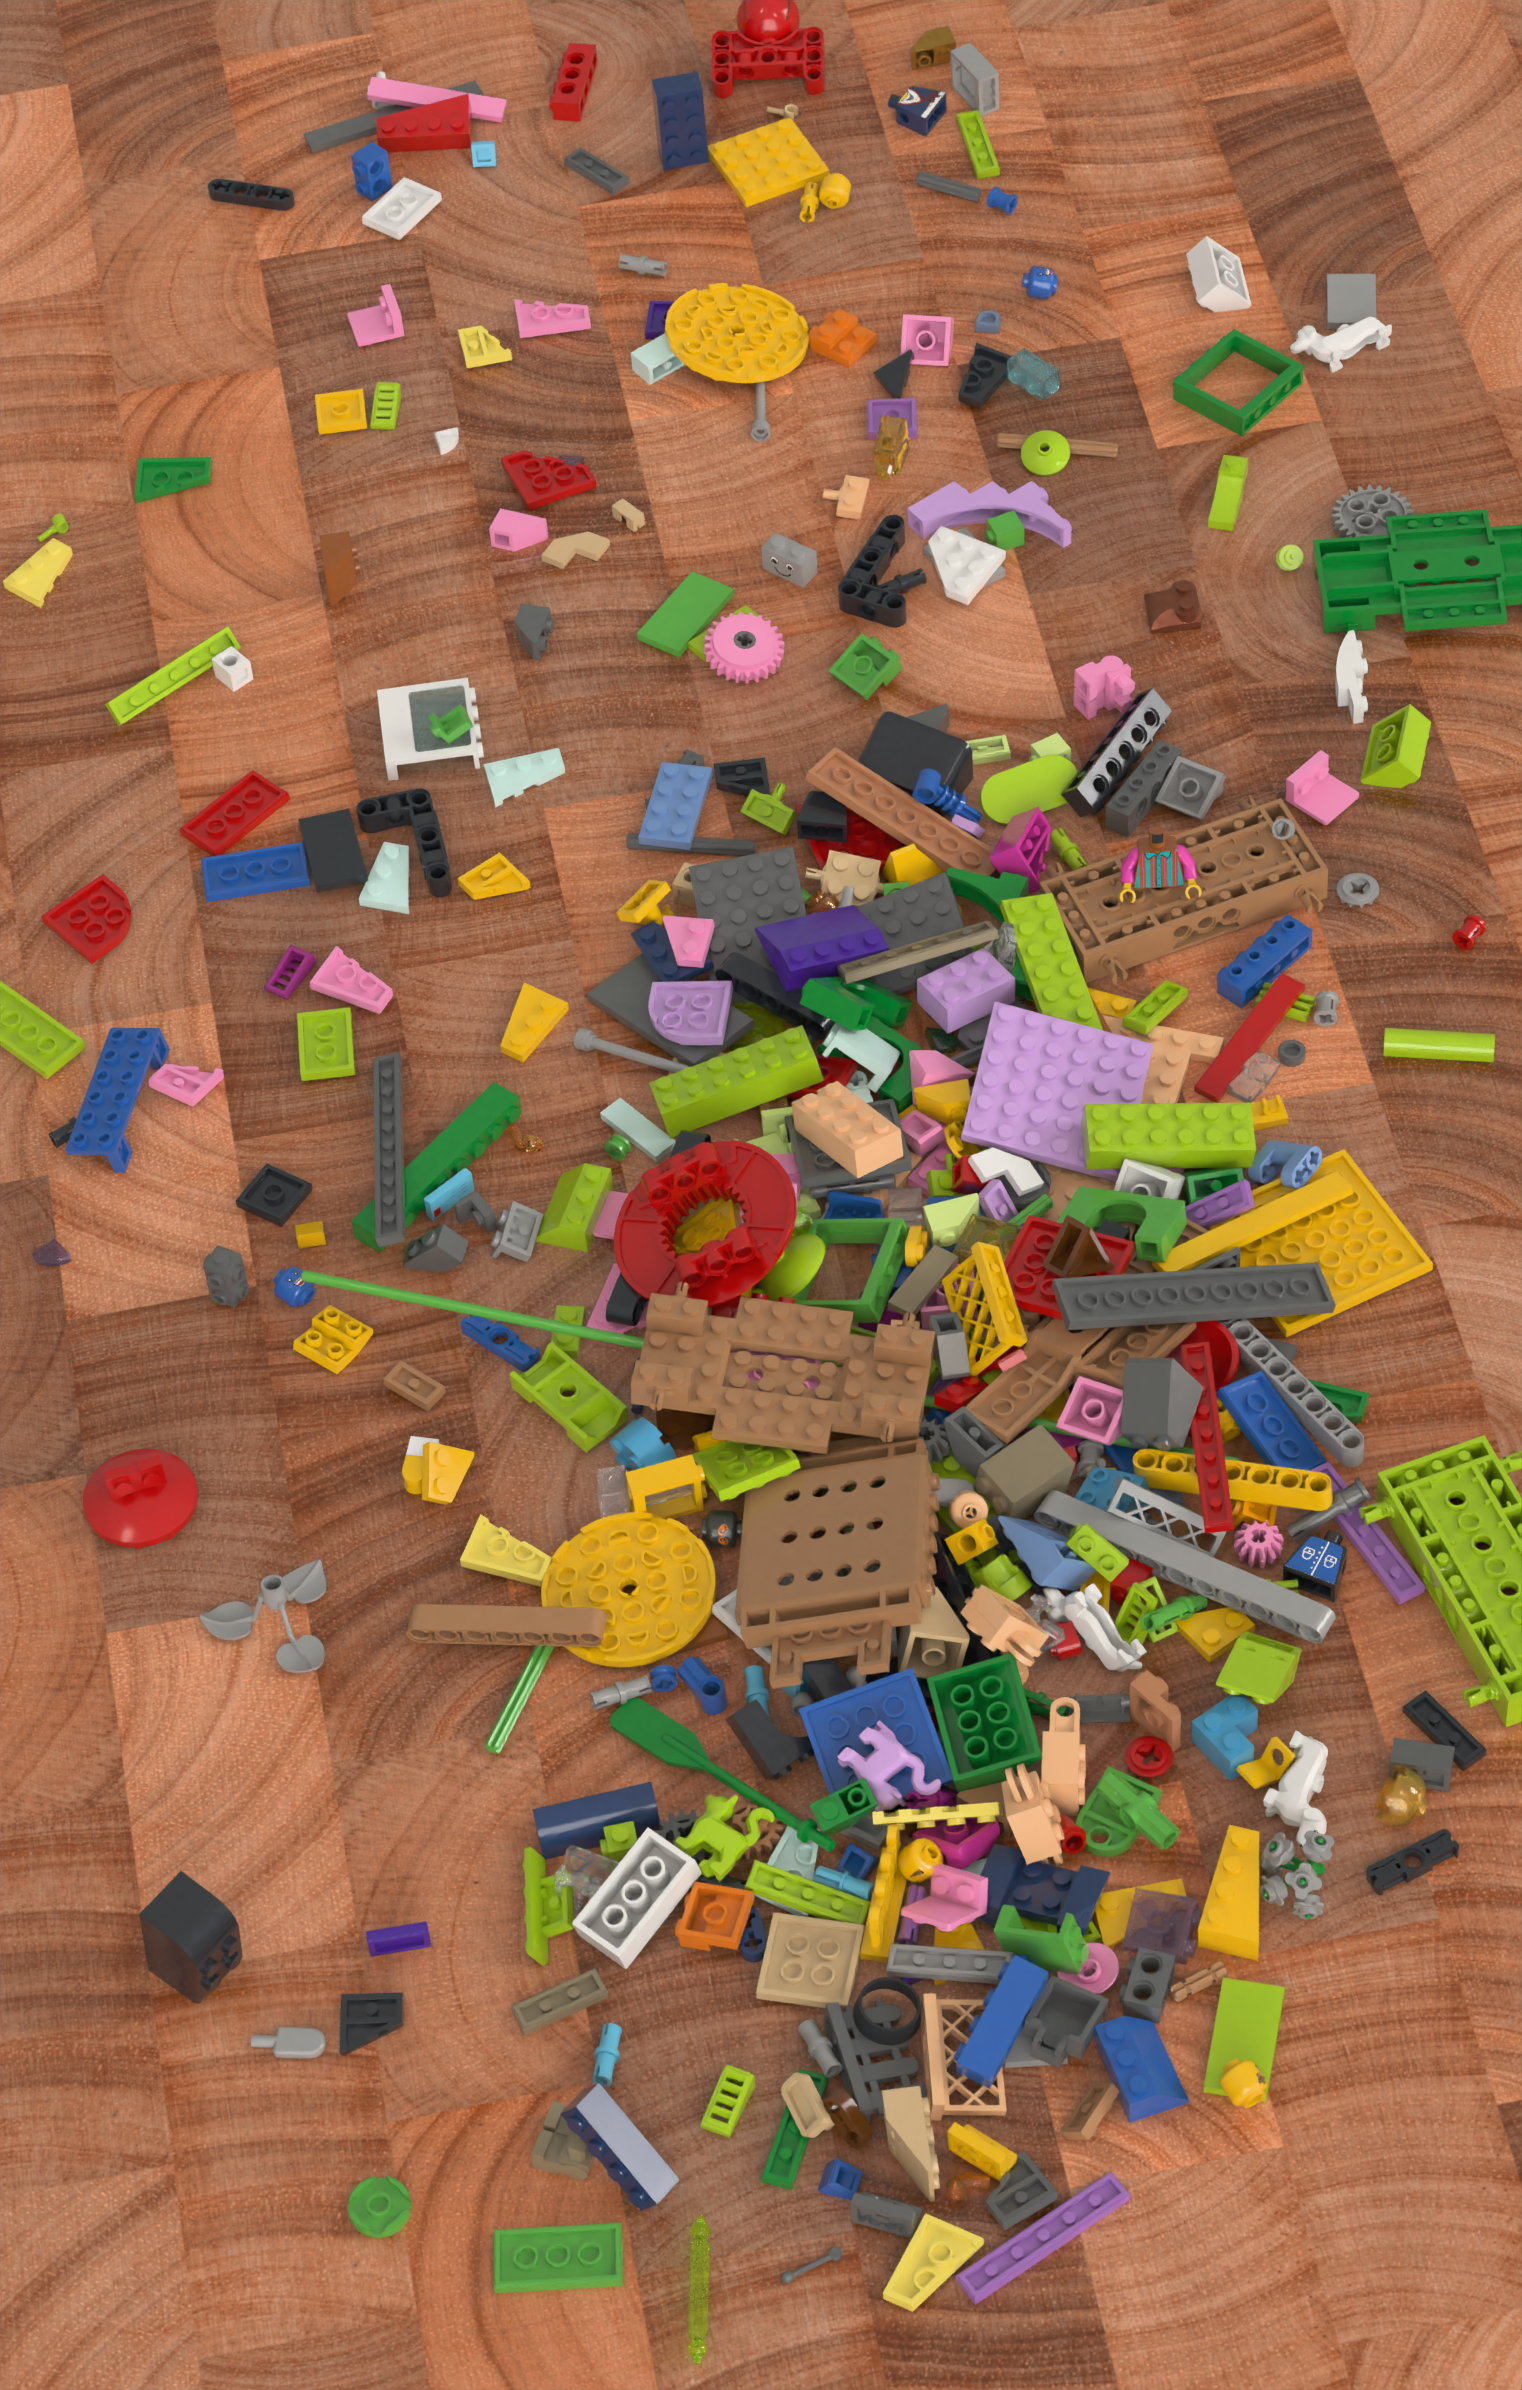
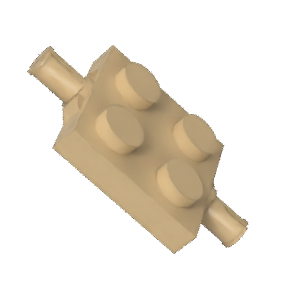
[805,850,884,907]

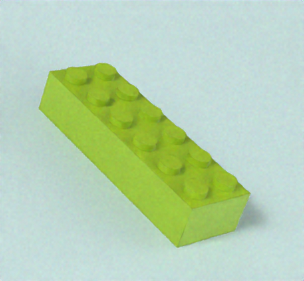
[649,1025,824,1139]
[1081,1103,1256,1169]

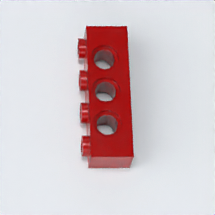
[549,43,598,122]

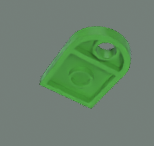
[1076,1766,1162,1857]

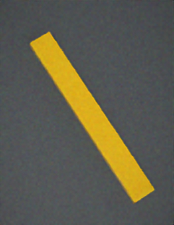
[1152,1171,1353,1272]

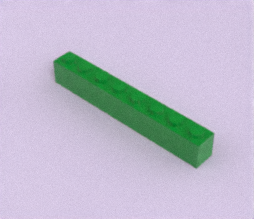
[351,1082,521,1253]

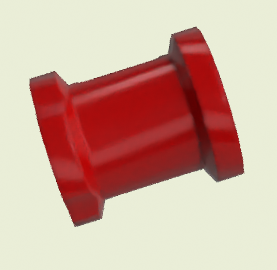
[1452,914,1486,950]

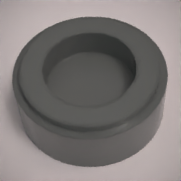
[1278,1040,1306,1067]

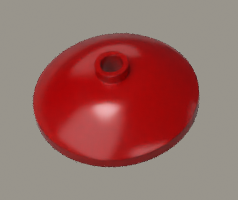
[1165,1320,1239,1396]

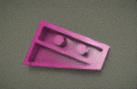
[989,807,1051,894]

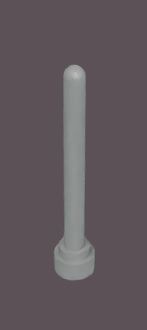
[751,382,770,442]
[574,1028,688,1073]

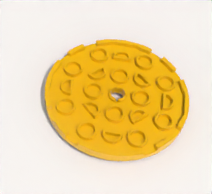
[665,283,809,383]
[541,1512,717,1668]

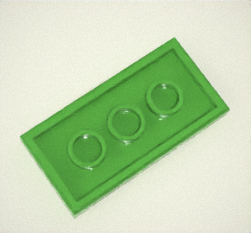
[637,571,735,657]
[494,2222,623,2293]

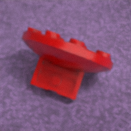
[83,1448,198,1549]

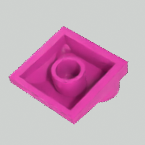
[913,1806,1000,1870]

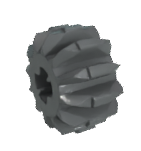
[902,1417,950,1465]

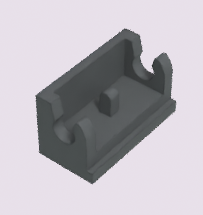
[1388,1738,1455,1792]

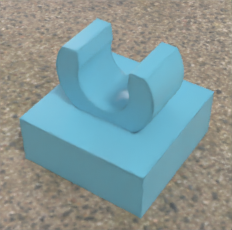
[471,141,497,167]

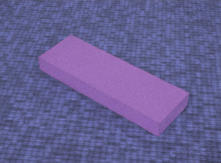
[1185,1179,1255,1229]

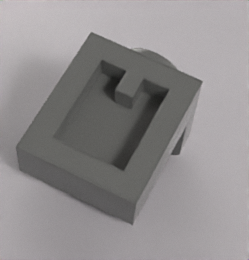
[454,1191,498,1234]

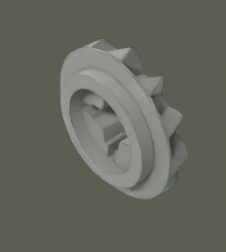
[1337,873,1379,909]

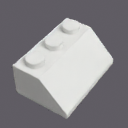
[1186,236,1252,312]

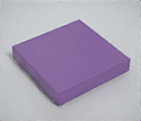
[867,398,917,440]

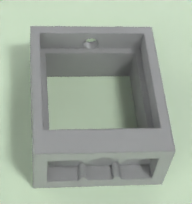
[950,43,1000,117]

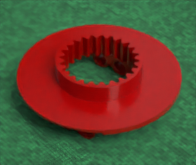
[614,1140,796,1307]

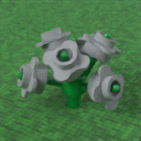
[1259,1830,1334,1919]

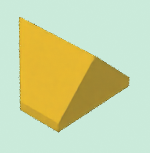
[882,844,946,886]

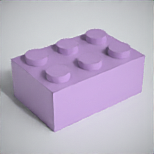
[917,948,1015,1034]

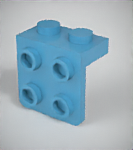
[1075,1466,1150,1522]

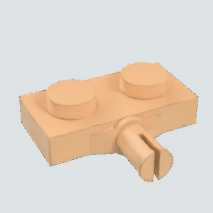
[823,475,870,520]

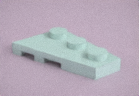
[484,748,565,807]
[359,842,410,914]

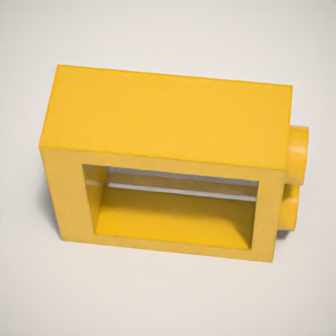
[625,1454,707,1520]

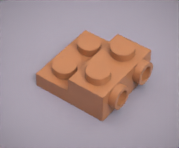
[1130,1670,1181,1752]

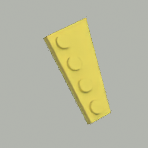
[872,1802,1003,1831]

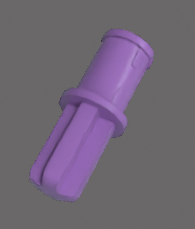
[897,1885,926,1945]

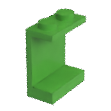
[994,1905,1089,1974]

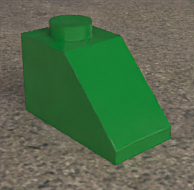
[1180,1167,1243,1204]

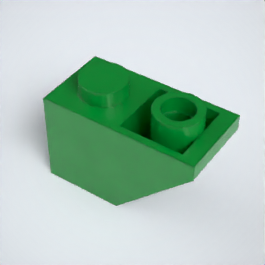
[810,1777,878,1837]

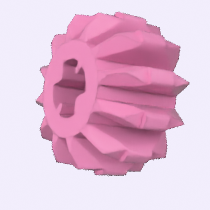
[1234,1519,1283,1570]

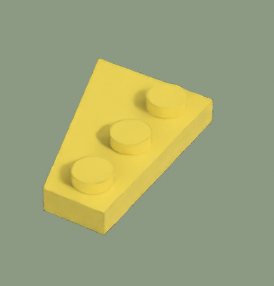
[3,538,73,608]
[460,1514,552,1587]
[883,2213,984,2312]

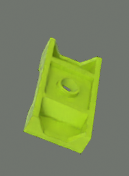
[509,1342,629,1453]

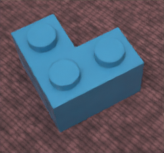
[1191,1693,1258,1781]

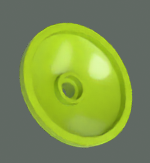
[758,1234,825,1302]

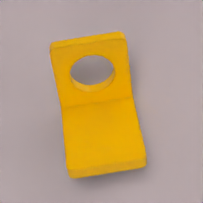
[1236,1737,1295,1789]

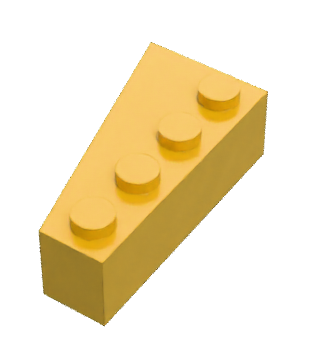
[1198,1825,1259,1961]

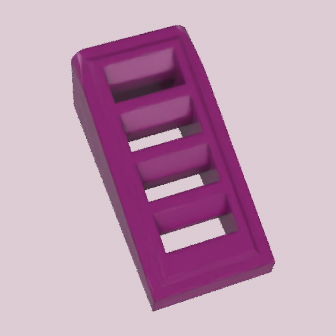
[264,945,316,1000]

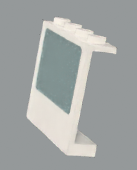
[377,678,484,781]

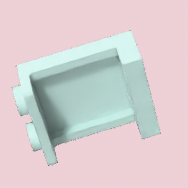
[822,1023,901,1093]

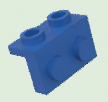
[824,1191,885,1219]

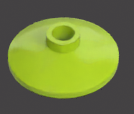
[1021,430,1070,476]

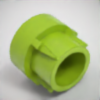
[971,1553,1032,1601]

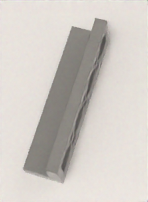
[1106,1476,1226,1558]

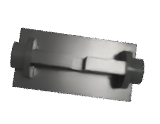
[1069,1692,1131,1723]

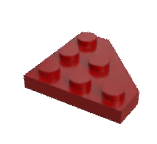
[501,450,597,511]

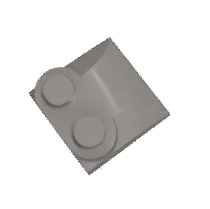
[1155,756,1226,821]

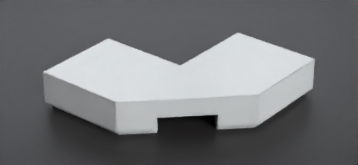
[968,1147,1044,1196]

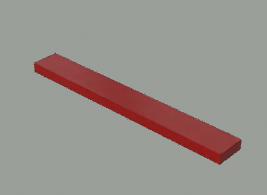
[1180,1341,1234,1534]

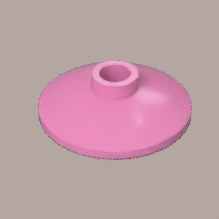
[1058,1943,1119,1994]

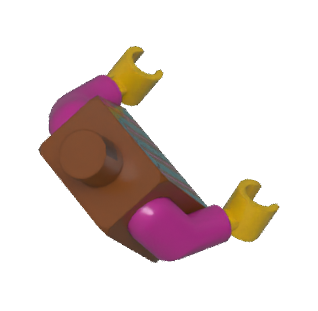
[1118,826,1202,903]

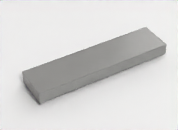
[886,1943,1014,1984]

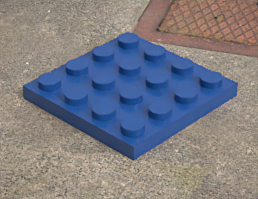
[799,1667,954,1812]

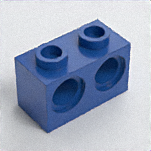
[351,142,393,201]

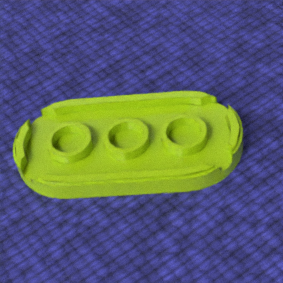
[979,755,1077,825]

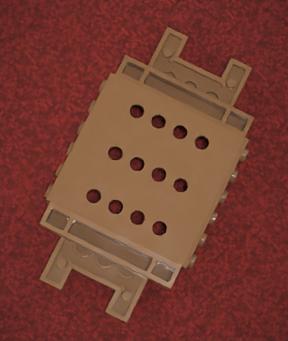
[735,1436,940,1689]

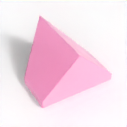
[909,1050,975,1105]
[900,1110,946,1157]

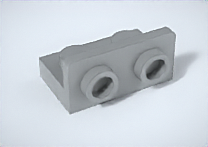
[490,1201,543,1262]

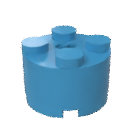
[609,1417,676,1470]

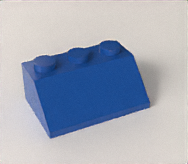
[1094,2016,1189,2123]

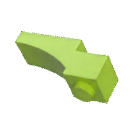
[1208,455,1248,531]

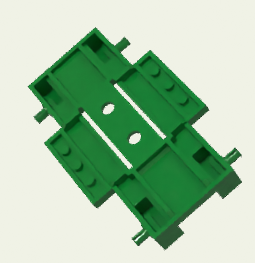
[1313,509,1522,639]

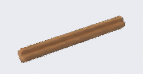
[997,433,1119,458]

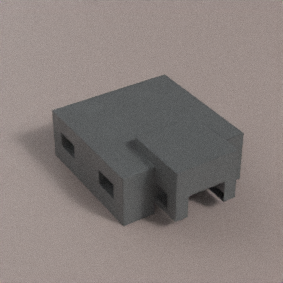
[1024,1975,1109,2068]

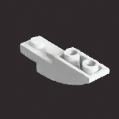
[1335,630,1368,724]

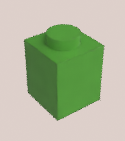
[984,510,1025,551]

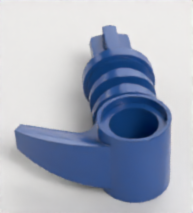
[911,769,982,824]

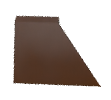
[1043,1215,1115,1278]

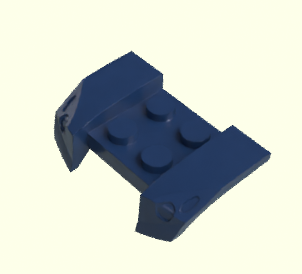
[979,1843,1110,1937]

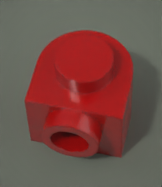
[1046,1621,1082,1661]

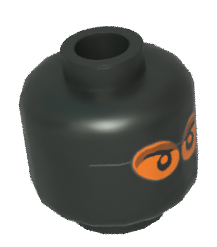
[702,1510,743,1548]

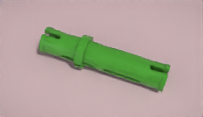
[1140,1592,1208,1633]

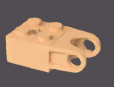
[1041,1697,1086,1817]

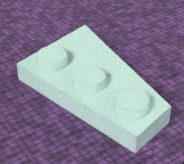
[754,1826,820,1917]

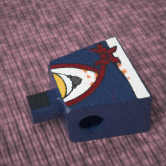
[888,86,947,137]

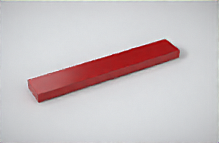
[1194,973,1305,1103]

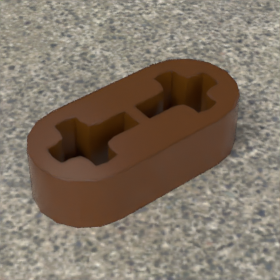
[823,2089,873,2148]

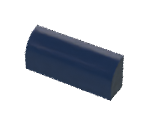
[533,1782,660,1860]

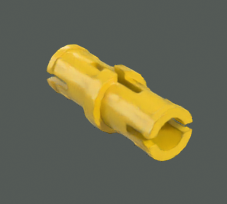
[800,182,819,223]

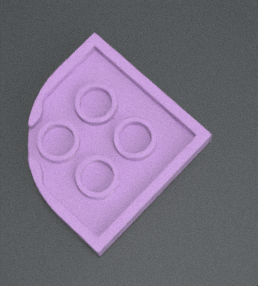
[648,981,733,1046]

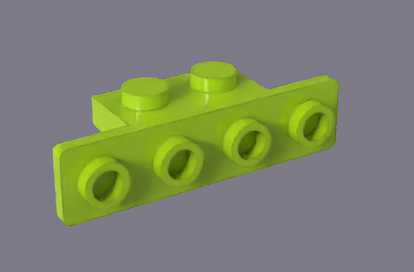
[522,1847,574,1966]

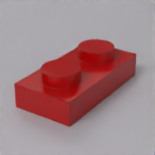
[934,1376,990,1413]

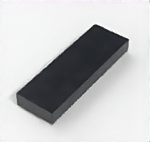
[1403,1690,1487,1772]

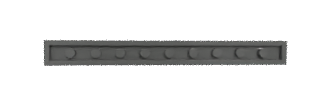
[373,1052,405,1247]

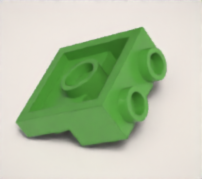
[828,633,903,701]

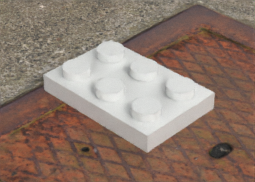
[362,177,442,240]

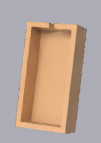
[792,1081,903,1178]

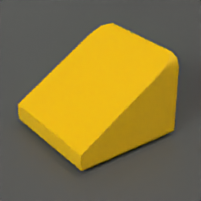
[295,1221,326,1249]

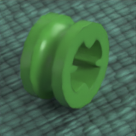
[604,1134,632,1161]

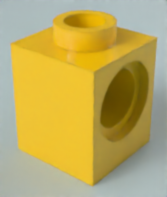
[945,1518,999,1565]

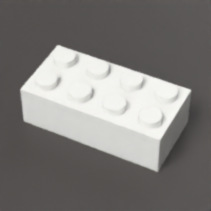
[572,1828,702,1969]

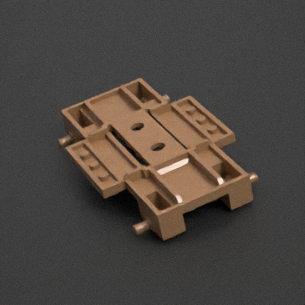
[631,1282,935,1454]

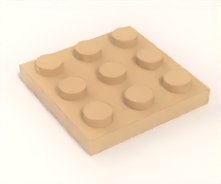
[756,1912,865,2011]

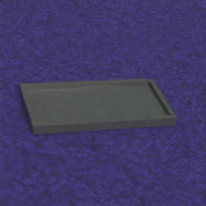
[587,954,755,1067]

